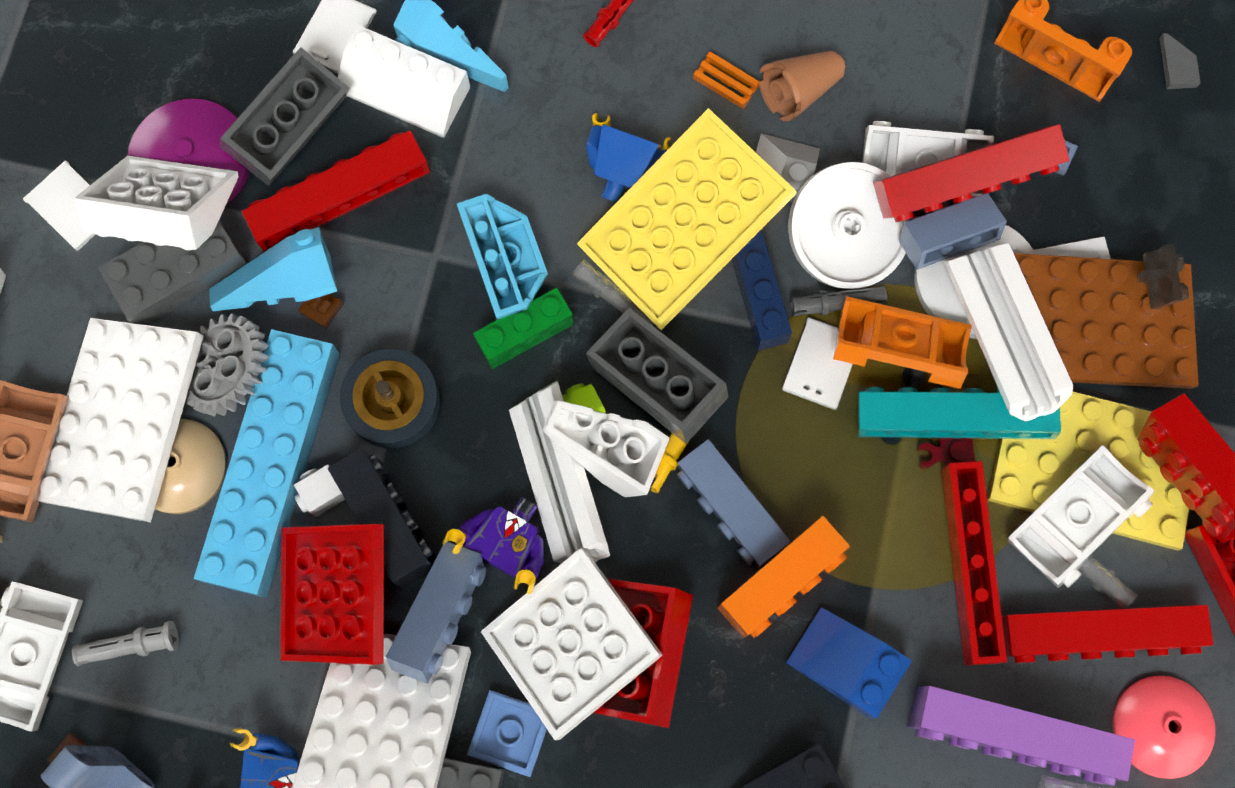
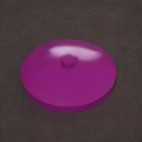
[128,99,250,204]

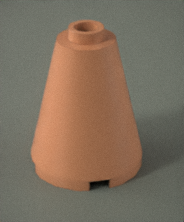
[759,51,845,121]

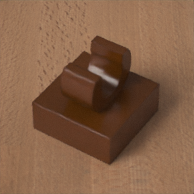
[298,294,344,329]

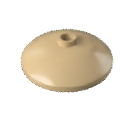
[155,419,227,514]

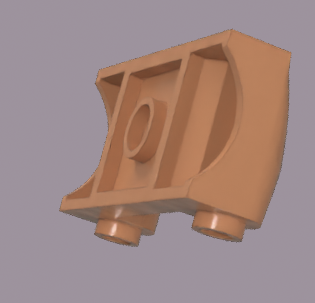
[0,380,69,523]

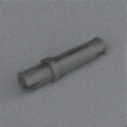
[790,286,887,317]

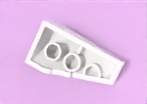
[542,400,670,497]

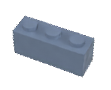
[899,193,1007,270]

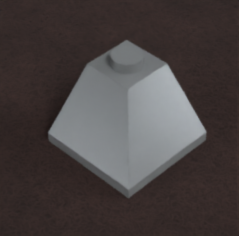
[756,133,820,203]

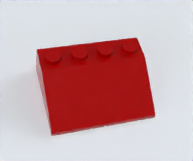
[593,578,693,728]

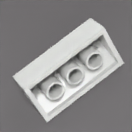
[338,25,470,138]

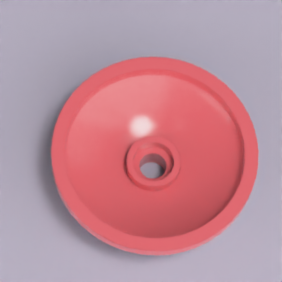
[1112,676,1216,779]

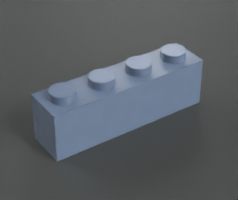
[677,439,791,568]
[385,542,486,684]

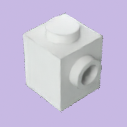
[294,465,345,517]

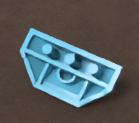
[457,194,548,319]

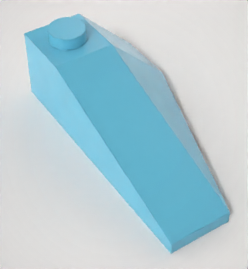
[393,0,509,92]
[209,227,337,311]

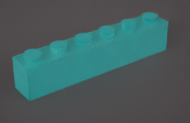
[858,387,1061,439]

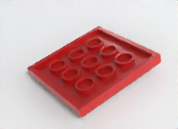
[280,524,384,665]

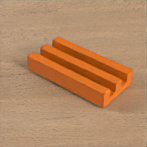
[693,51,760,109]

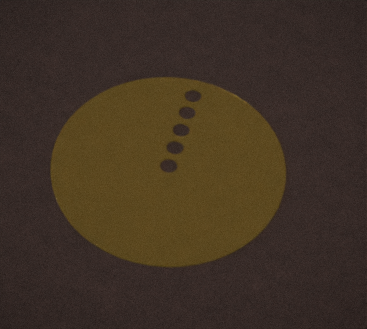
[735,284,1031,590]

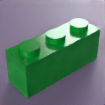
[473,288,574,369]

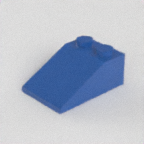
[786,607,912,719]

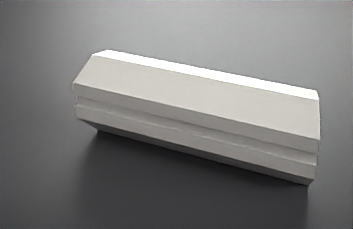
[944,242,1073,422]
[509,380,610,564]

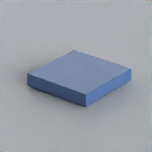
[467,690,547,777]

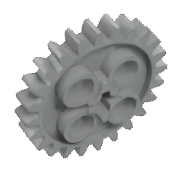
[186,314,269,417]

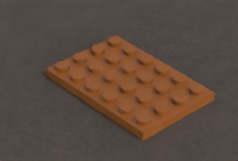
[1014,253,1199,389]

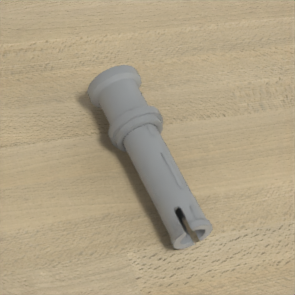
[72,621,179,666]

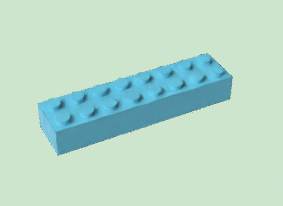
[193,329,340,598]

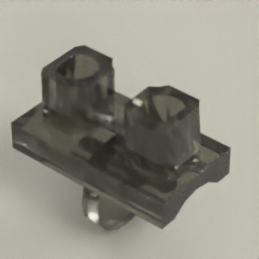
[1137,244,1189,309]

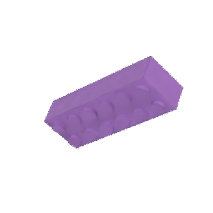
[908,686,1135,786]

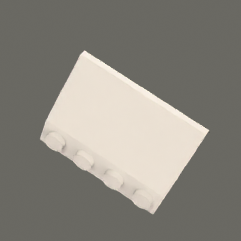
[74,156,239,250]

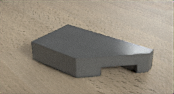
[1159,33,1201,89]

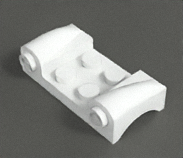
[862,121,994,197]
[1008,445,1154,588]
[0,581,83,732]

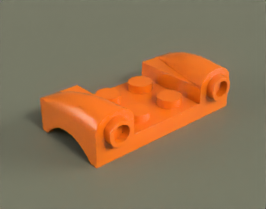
[994,0,1132,102]
[833,296,972,389]

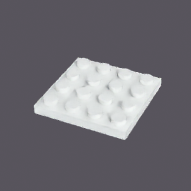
[481,548,662,740]

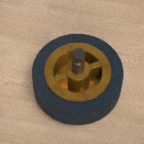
[340,349,441,449]

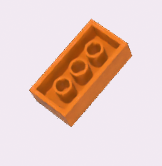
[718,516,850,638]

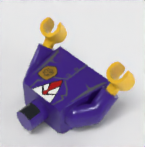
[442,497,544,594]

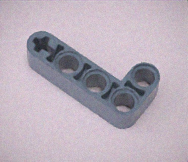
[41,745,155,788]

